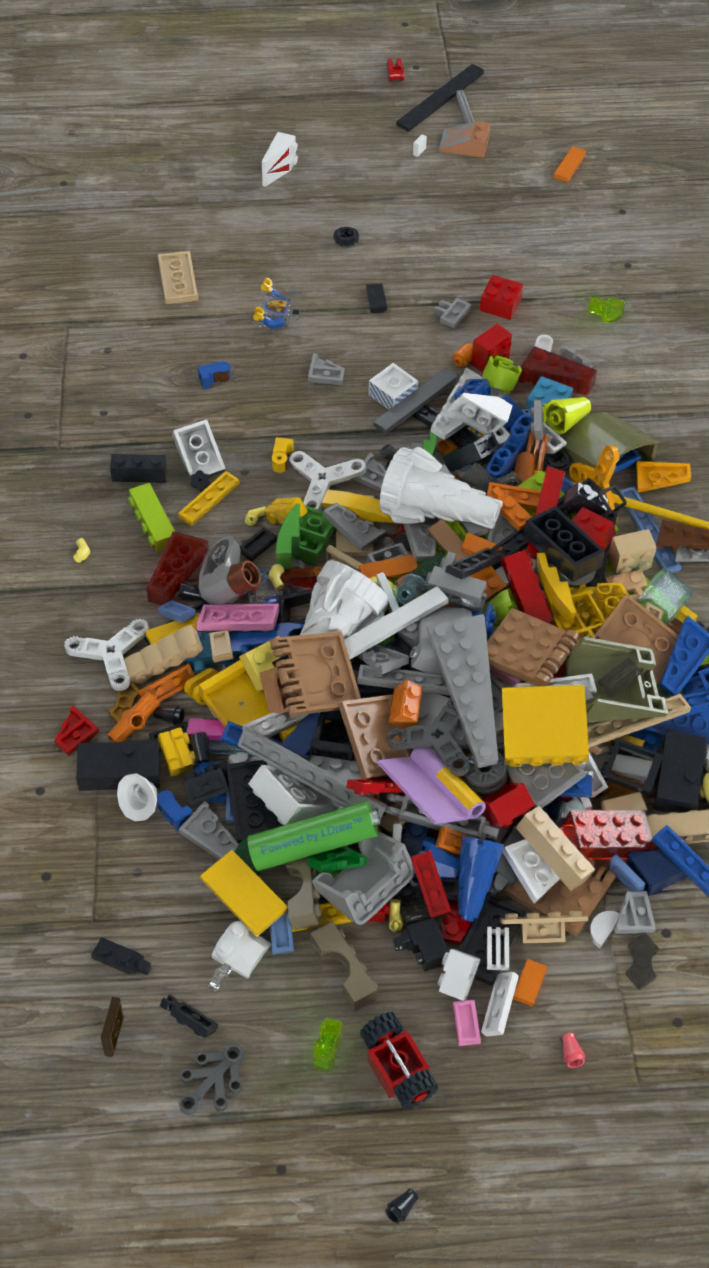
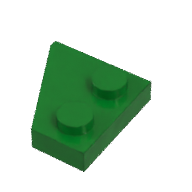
[307,846,367,873]

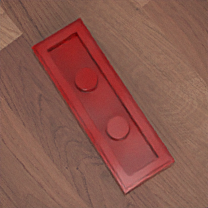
[411,850,452,918]

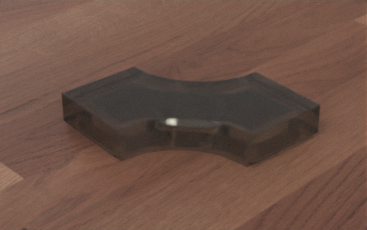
[625,933,659,990]

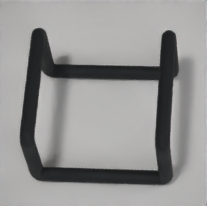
[598,485,627,518]

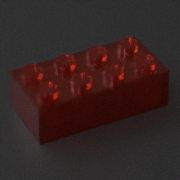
[562,810,655,859]

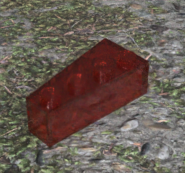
[518,346,597,395]
[147,531,209,605]

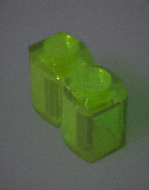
[313,1017,342,1072]

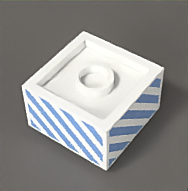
[369,363,418,410]

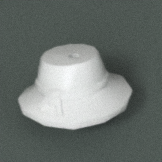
[117,773,158,821]

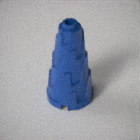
[458,836,504,922]

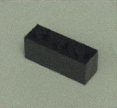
[110,454,167,483]

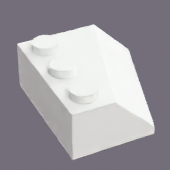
[248,765,335,825]

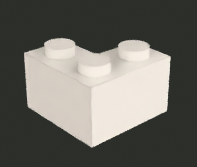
[437,949,481,1001]

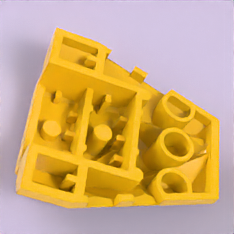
[544,583,629,647]

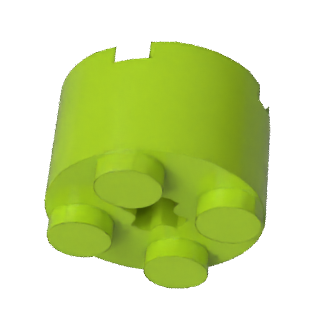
[482,356,522,394]

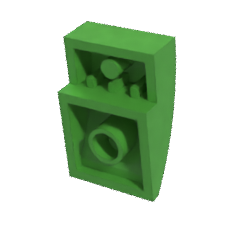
[276,504,300,571]
[293,506,335,565]

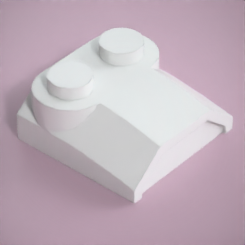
[212,921,272,979]

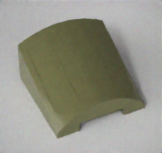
[560,412,659,468]
[565,637,668,722]

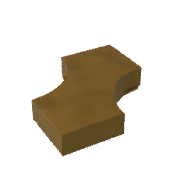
[108,680,139,724]

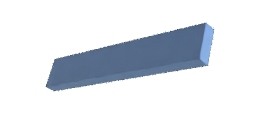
[617,486,682,575]

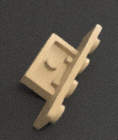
[500,911,588,944]

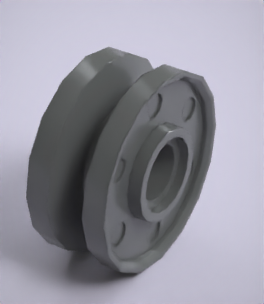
[463,753,507,795]

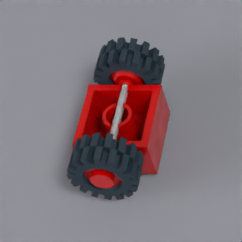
[360,1011,438,1109]

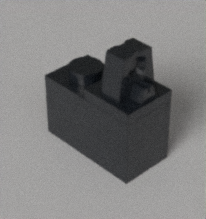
[393,917,449,971]

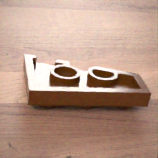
[656,519,709,549]

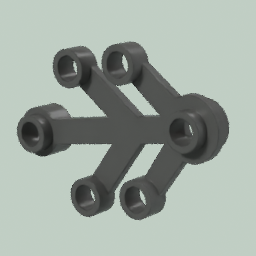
[179,1044,245,1115]

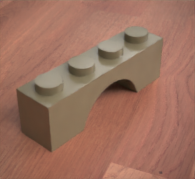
[286,856,322,930]
[311,922,378,1011]

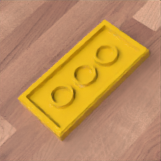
[200,850,288,937]

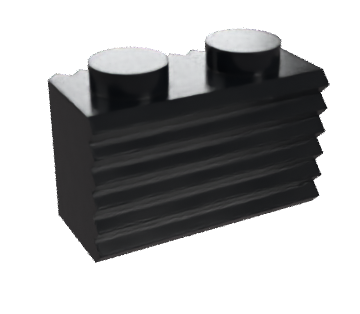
[564,482,608,516]

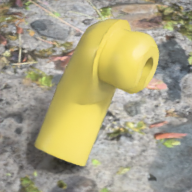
[245,506,266,526]
[73,538,90,563]
[268,564,284,590]
[389,899,404,932]

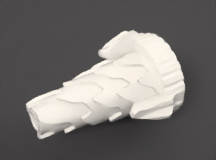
[380,447,503,529]
[300,560,389,639]

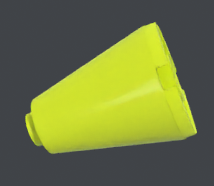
[543,397,591,435]

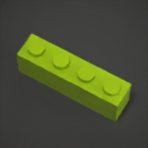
[128,483,178,553]

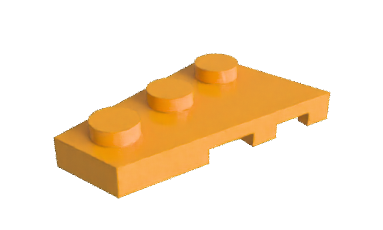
[636,461,691,493]

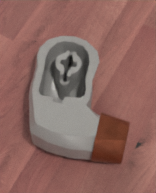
[199,536,261,605]

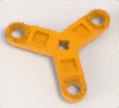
[570,445,620,522]

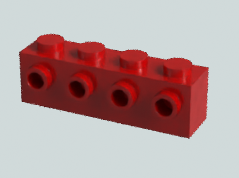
[501,550,554,624]

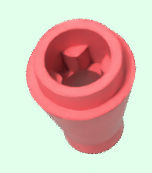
[562,1033,585,1068]

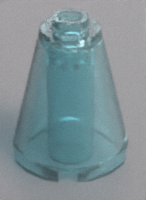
[392,574,428,607]

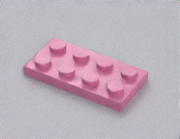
[197,604,279,632]

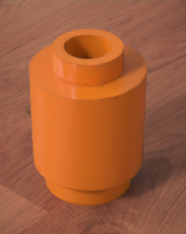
[452,343,473,368]

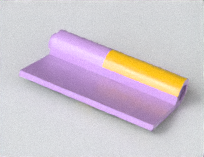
[377,747,486,824]

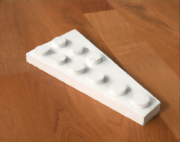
[430,367,507,440]
[502,811,612,904]

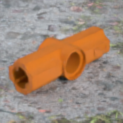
[107,692,160,742]

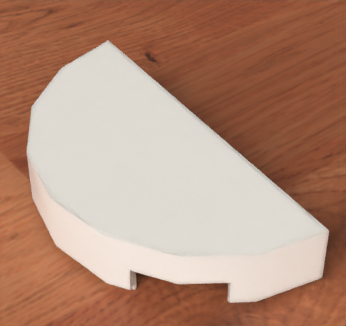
[590,911,619,949]

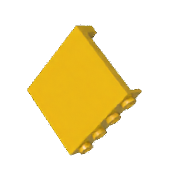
[198,660,275,727]
[502,685,589,767]

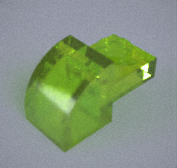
[588,296,626,322]

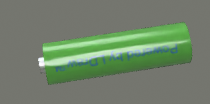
[248,801,380,871]

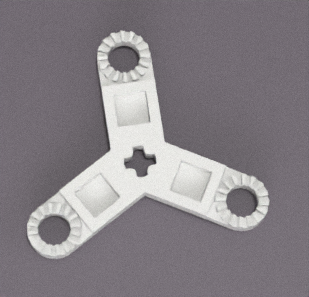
[289,451,367,510]
[64,619,149,691]

